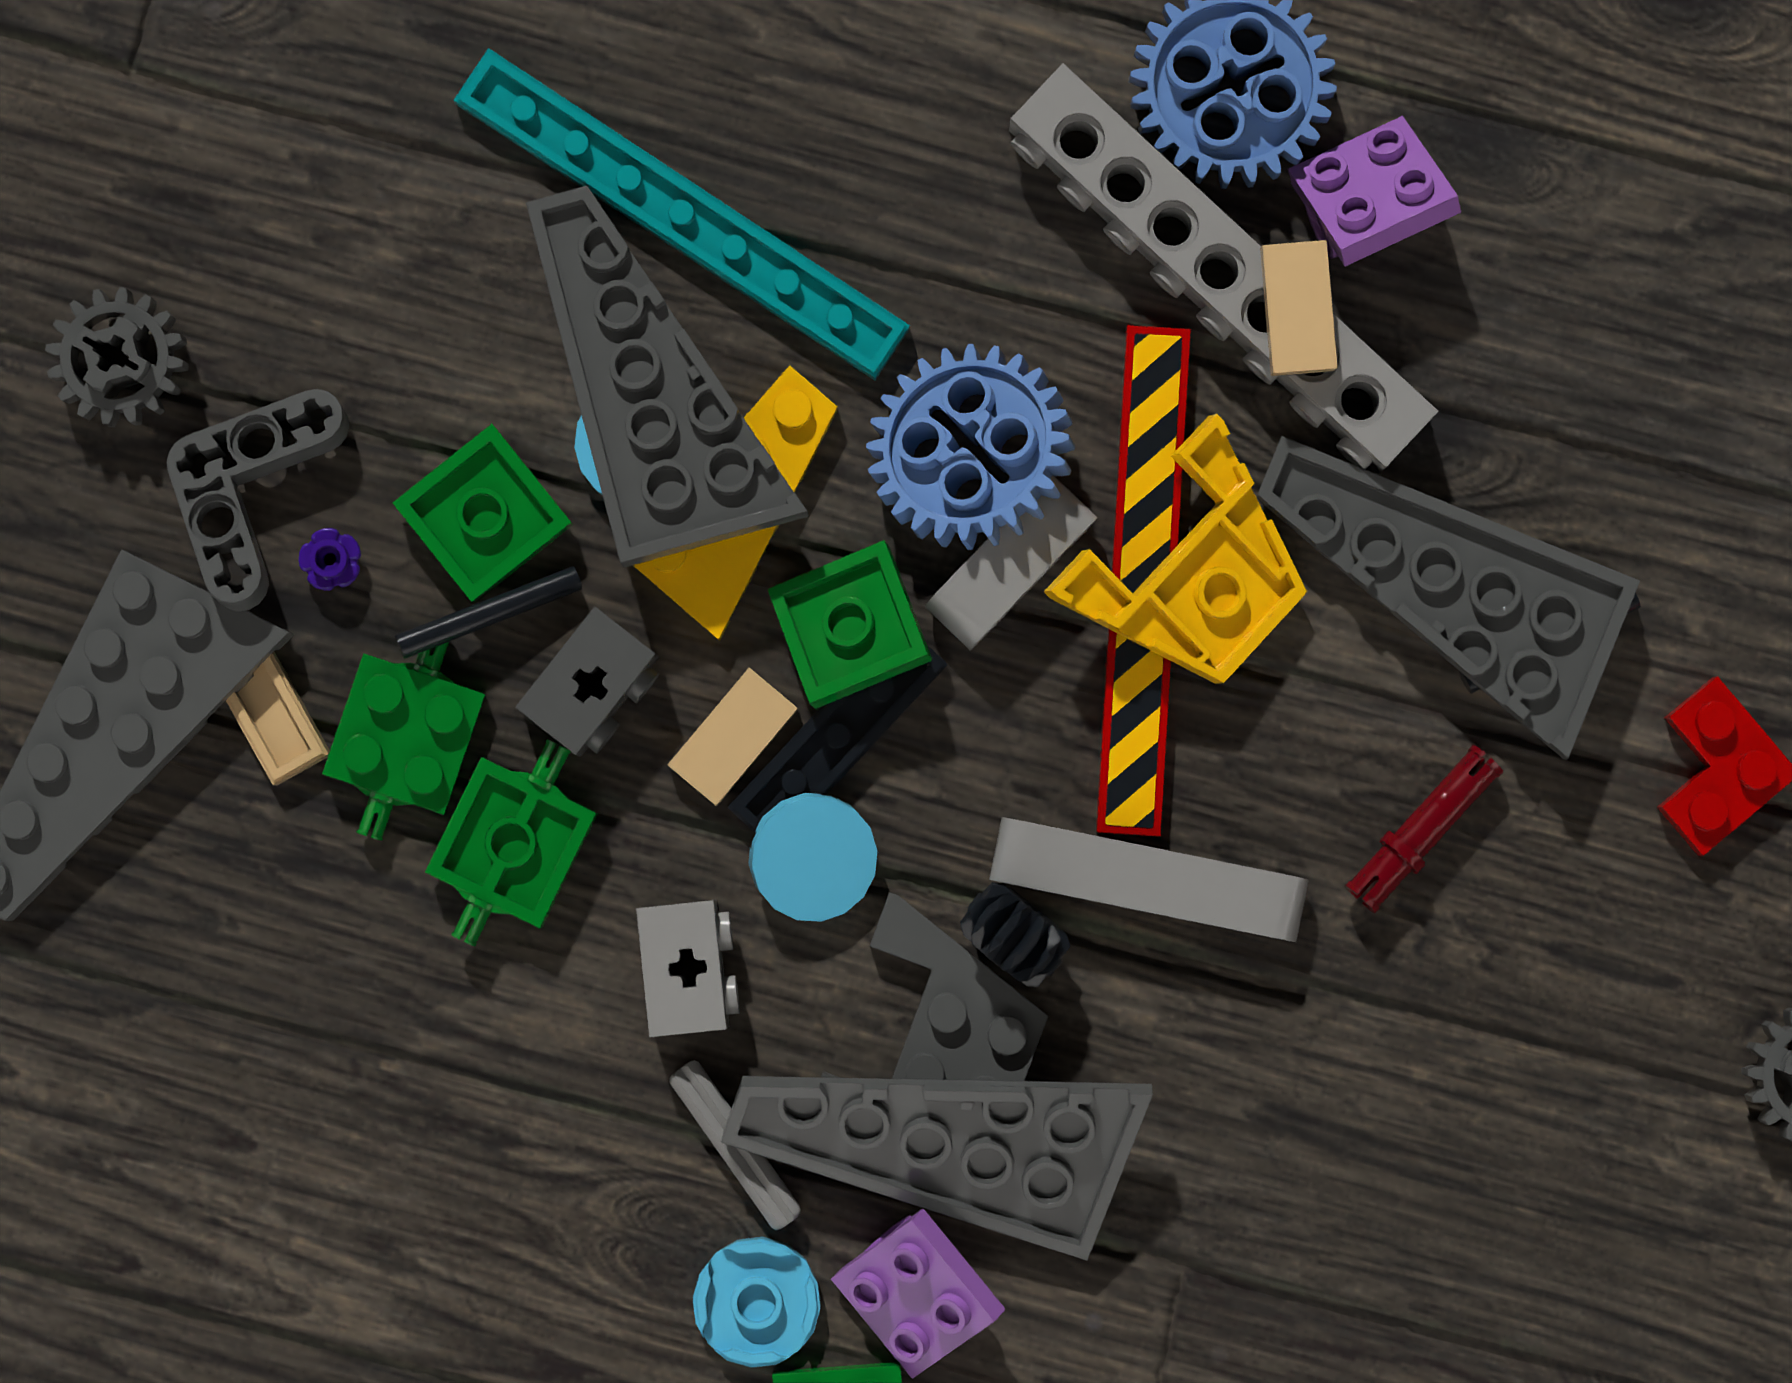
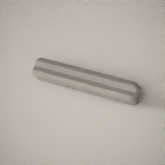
[669,1060,801,1230]

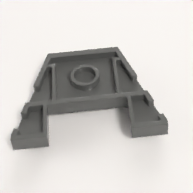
[821,892,1048,1081]

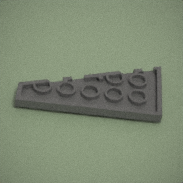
[526,186,809,568]
[0,549,295,921]
[721,1076,1153,1261]

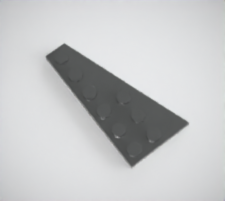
[1256,436,1640,760]

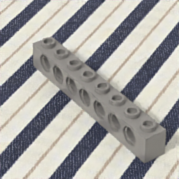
[1009,63,1438,473]

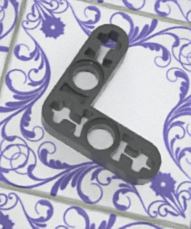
[167,389,350,612]

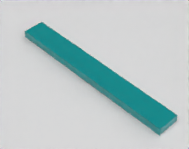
[454,48,910,380]

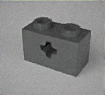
[515,607,660,756]

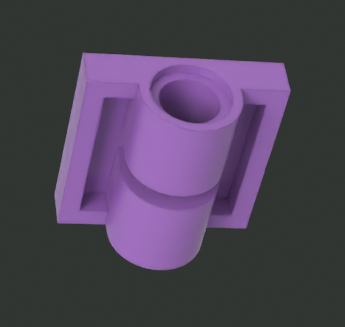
[1288,116,1461,266]
[831,1209,1006,1379]

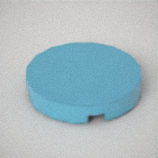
[748,793,878,922]
[693,1237,821,1368]

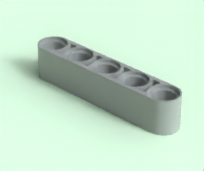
[989,817,1309,942]

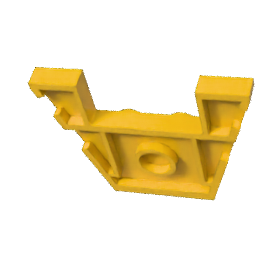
[1044,414,1307,684]

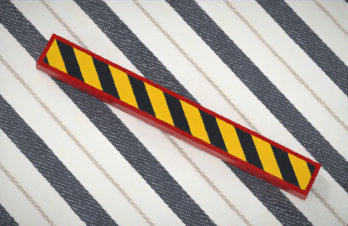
[1096,325,1191,836]

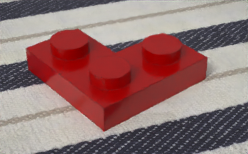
[1657,676,1792,856]

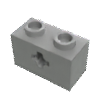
[636,900,740,1037]

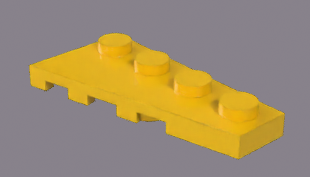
[633,365,838,641]

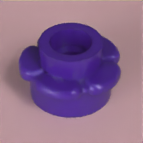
[298,528,361,591]

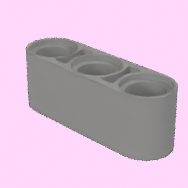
[924,476,1098,650]

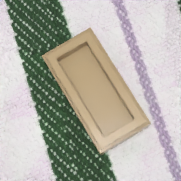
[1260,240,1338,376]
[226,652,330,786]
[668,668,798,806]

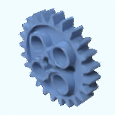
[1129,0,1337,189]
[866,344,1075,550]

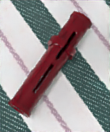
[1344,745,1503,913]

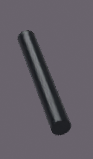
[395,566,582,659]

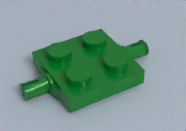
[322,642,486,841]
[425,739,598,947]

